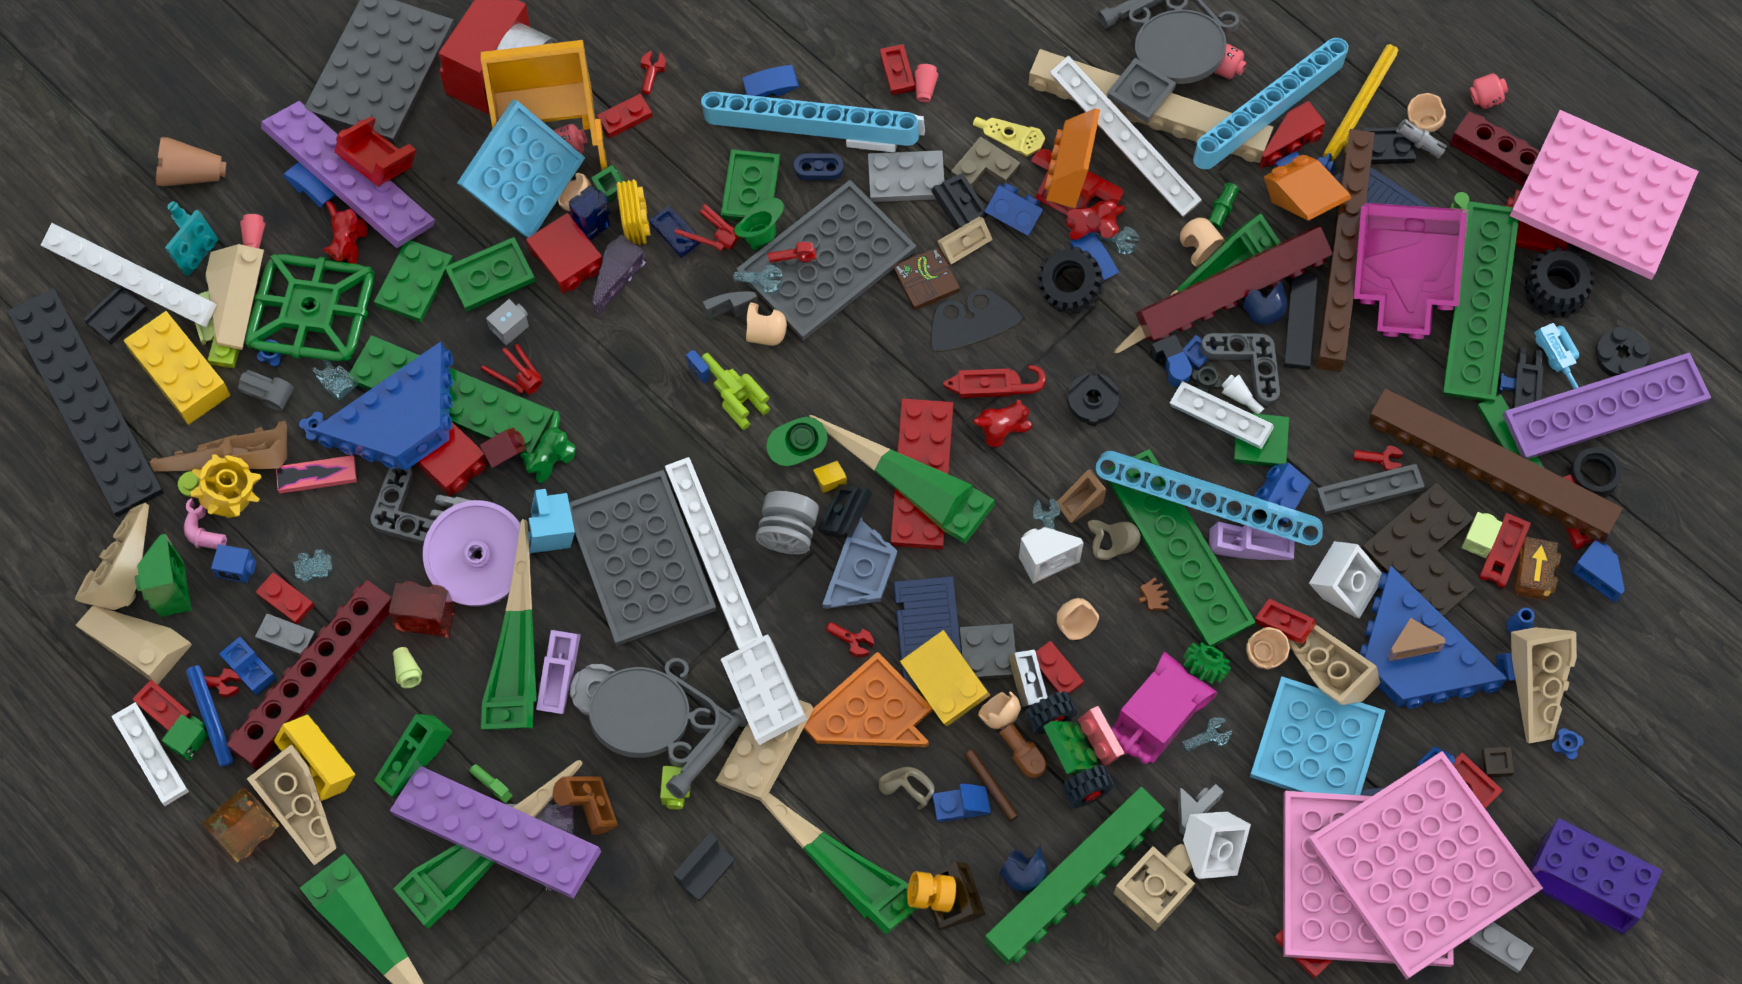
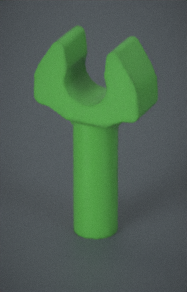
[470,764,513,804]

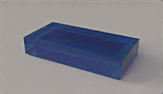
[650,206,701,258]

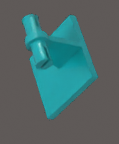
[165,202,219,277]

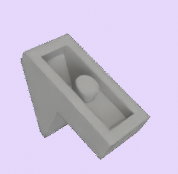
[1178,784,1224,836]

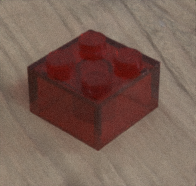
[389,581,456,638]

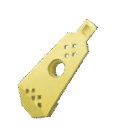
[973,117,1045,157]

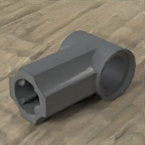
[238,370,294,411]

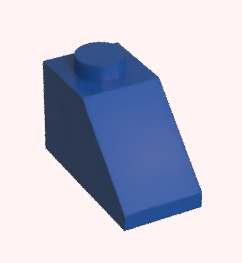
[1571,540,1625,603]

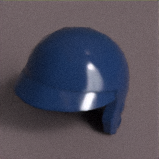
[1243,282,1287,325]
[999,845,1047,892]

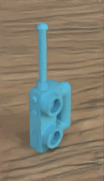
[1534,323,1579,389]

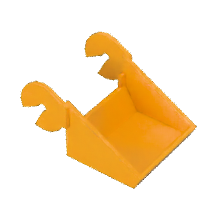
[481,40,607,171]

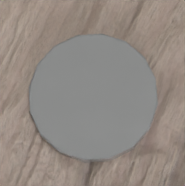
[570,664,616,716]

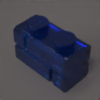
[569,186,611,241]

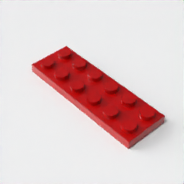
[891,399,953,549]

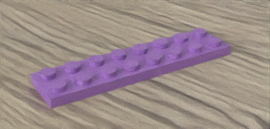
[261,101,435,248]
[1503,352,1711,460]
[390,766,601,898]

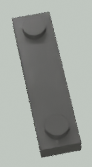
[1316,464,1425,515]

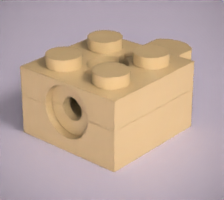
[1114,844,1195,931]

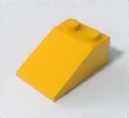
[900,630,990,726]

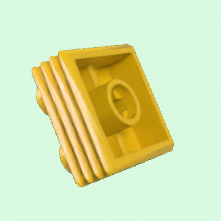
[616,179,651,247]

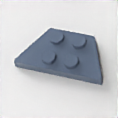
[822,517,897,609]

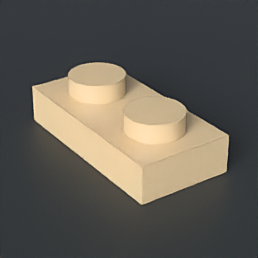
[938,217,993,264]

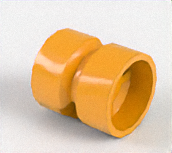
[907,871,956,912]

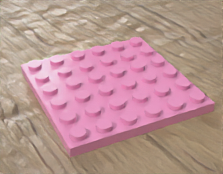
[1510,110,1699,280]
[1308,751,1543,980]
[1283,791,1454,967]

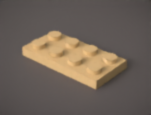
[716,700,814,802]

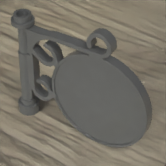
[1097,0,1239,84]
[589,658,748,799]

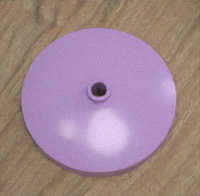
[423,500,530,607]

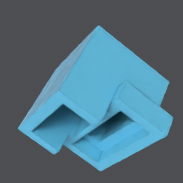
[528,489,575,553]

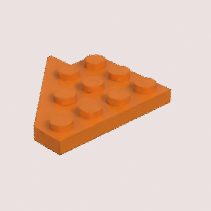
[803,652,933,747]

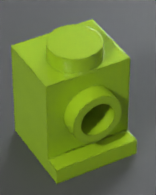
[660,766,691,810]

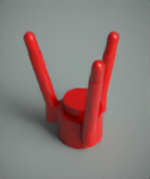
[674,204,739,251]
[481,344,543,395]

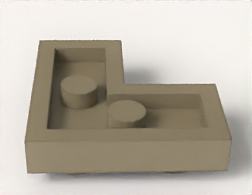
[951,136,1020,187]

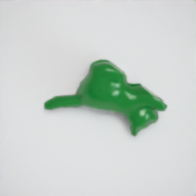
[521,411,575,483]

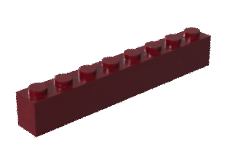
[1135,226,1333,342]

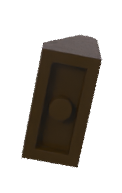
[929,861,985,931]

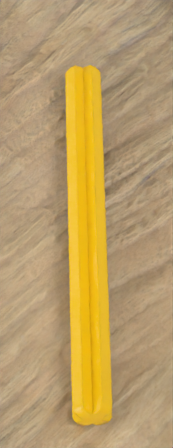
[1323,44,1398,162]

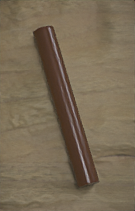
[964,749,1019,822]

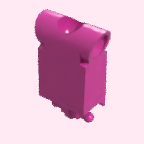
[1111,652,1218,764]

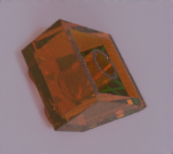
[201,787,279,862]

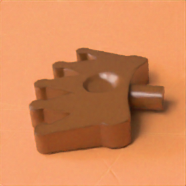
[1138,577,1169,611]

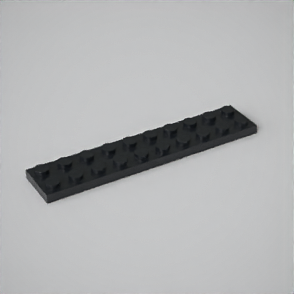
[8,288,164,517]

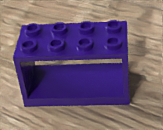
[1529,818,1662,935]

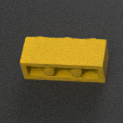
[274,715,355,801]

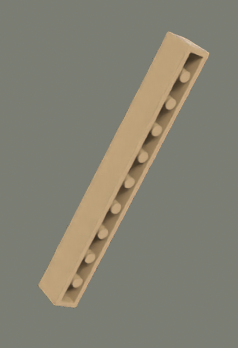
[1029,49,1273,163]

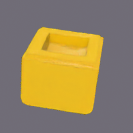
[813,461,847,493]

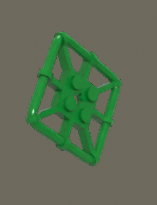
[245,254,375,362]

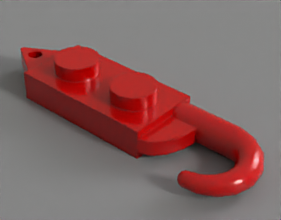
[943,365,1046,398]

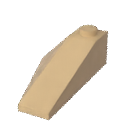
[205,244,264,350]
[75,503,149,610]
[76,605,192,685]
[1288,625,1380,705]
[1511,627,1577,743]
[247,745,337,865]

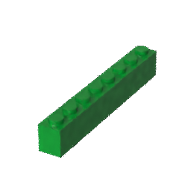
[984,786,1165,966]

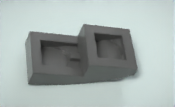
[703,292,758,321]

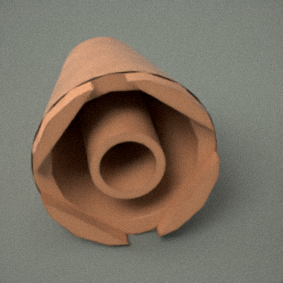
[156,137,226,187]

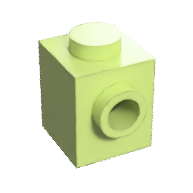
[1462,512,1503,558]

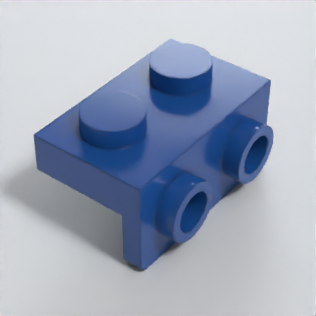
[984,182,1043,236]
[1254,463,1311,524]

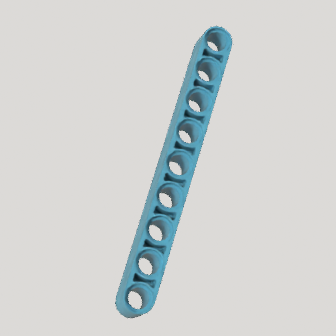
[1193,38,1349,169]
[701,92,919,146]
[1096,451,1323,545]

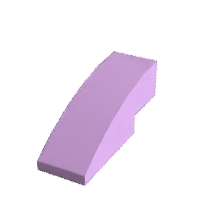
[1209,522,1295,560]
[536,630,581,714]

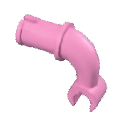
[184,498,227,550]

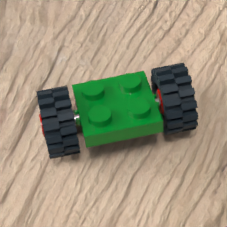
[1025,691,1115,808]

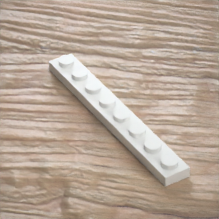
[1050,56,1202,218]
[41,223,217,327]
[665,457,763,650]

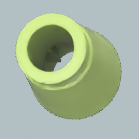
[393,647,422,688]

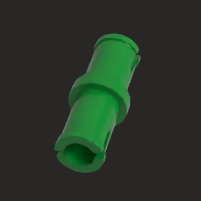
[1208,183,1239,231]

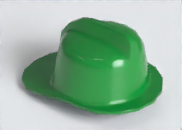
[734,198,784,251]
[766,417,828,466]

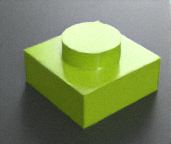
[208,338,240,368]

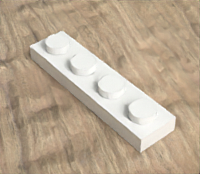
[1170,381,1274,449]
[111,702,189,806]

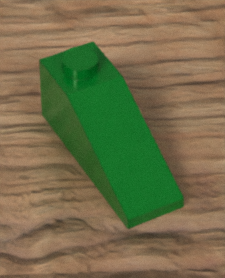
[374,714,452,797]

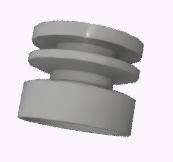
[756,491,819,554]

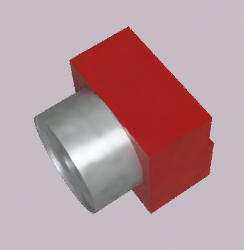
[439,0,557,115]

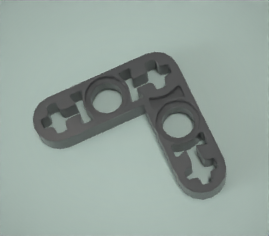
[1199,333,1280,406]
[370,467,434,545]

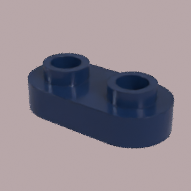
[794,154,844,180]

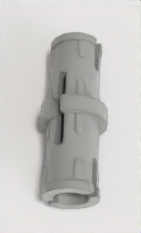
[1396,119,1447,159]

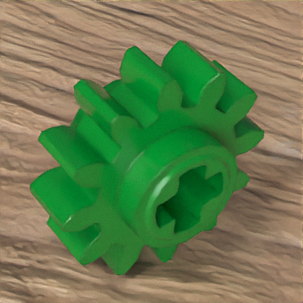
[1182,642,1231,684]

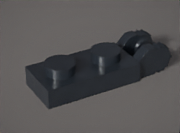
[1512,347,1543,409]

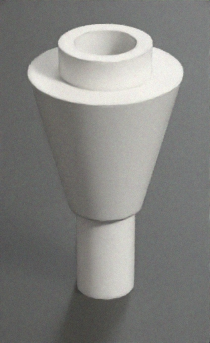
[1221,375,1264,414]

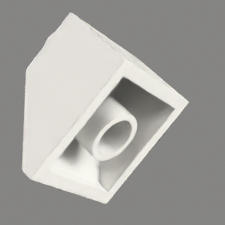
[1019,527,1083,584]
[1309,541,1382,618]
[1183,812,1251,879]

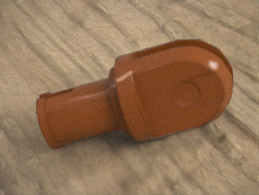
[999,723,1047,778]

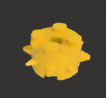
[190,454,261,518]

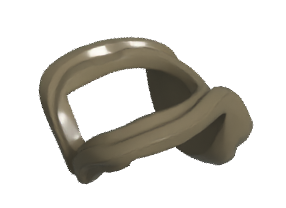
[1087,520,1140,560]
[879,767,935,810]

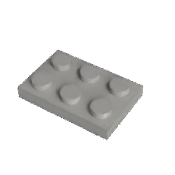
[868,150,944,202]

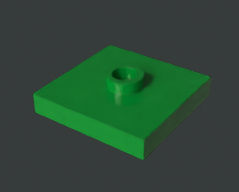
[1233,413,1289,467]

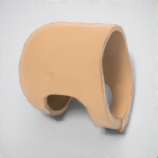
[1180,218,1225,267]
[746,303,787,346]

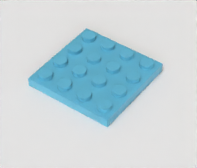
[457,99,585,238]
[1250,676,1385,795]

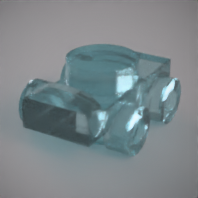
[294,549,333,581]

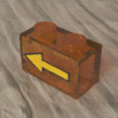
[1514,537,1561,601]

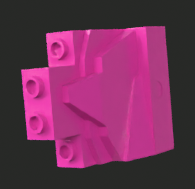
[1354,203,1468,339]

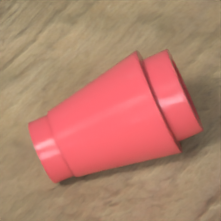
[914,64,939,103]
[240,214,266,249]

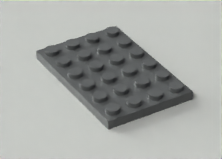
[305,0,455,144]
[736,180,917,341]
[569,470,717,646]

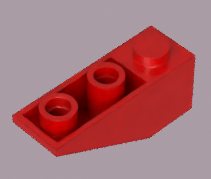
[1259,101,1326,169]

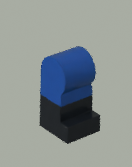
[1150,335,1192,388]

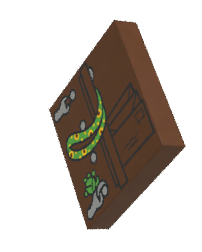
[893,247,960,310]

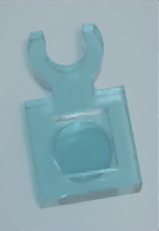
[313,360,358,400]

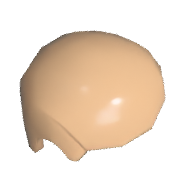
[1408,93,1446,133]
[558,173,594,212]
[1056,598,1099,640]
[1246,627,1290,670]
[978,692,1021,729]

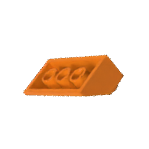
[1044,108,1100,208]

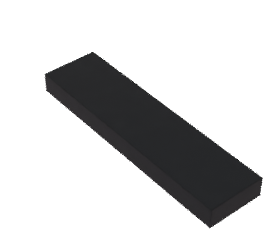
[1284,274,1318,370]

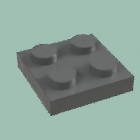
[1107,58,1176,123]
[959,623,1016,680]

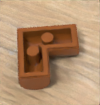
[553,776,618,835]

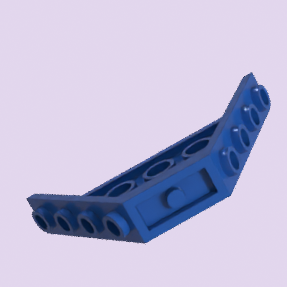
[312,342,453,470]
[1359,566,1507,709]

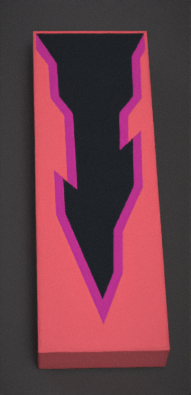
[276,455,357,494]

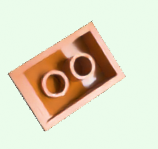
[1264,155,1351,220]

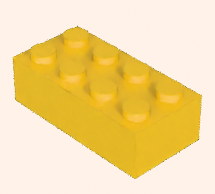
[124,311,231,425]

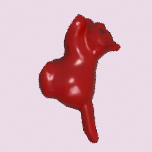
[323,201,368,264]
[1065,201,1125,240]
[973,400,1032,448]

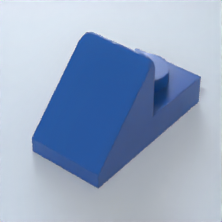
[932,784,991,823]

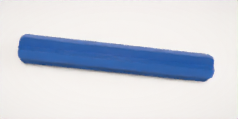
[186,665,234,767]

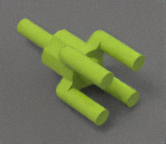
[701,353,770,430]

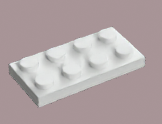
[721,634,808,745]

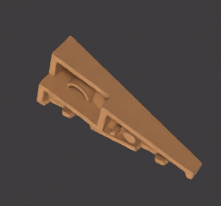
[150,421,287,472]

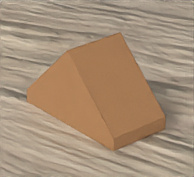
[1056,469,1106,523]
[1388,618,1446,661]

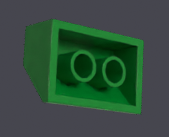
[135,534,192,617]

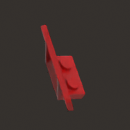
[1031,149,1124,215]

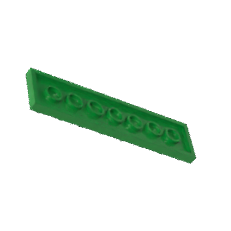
[1442,201,1518,402]
[347,335,554,454]
[1107,449,1256,646]

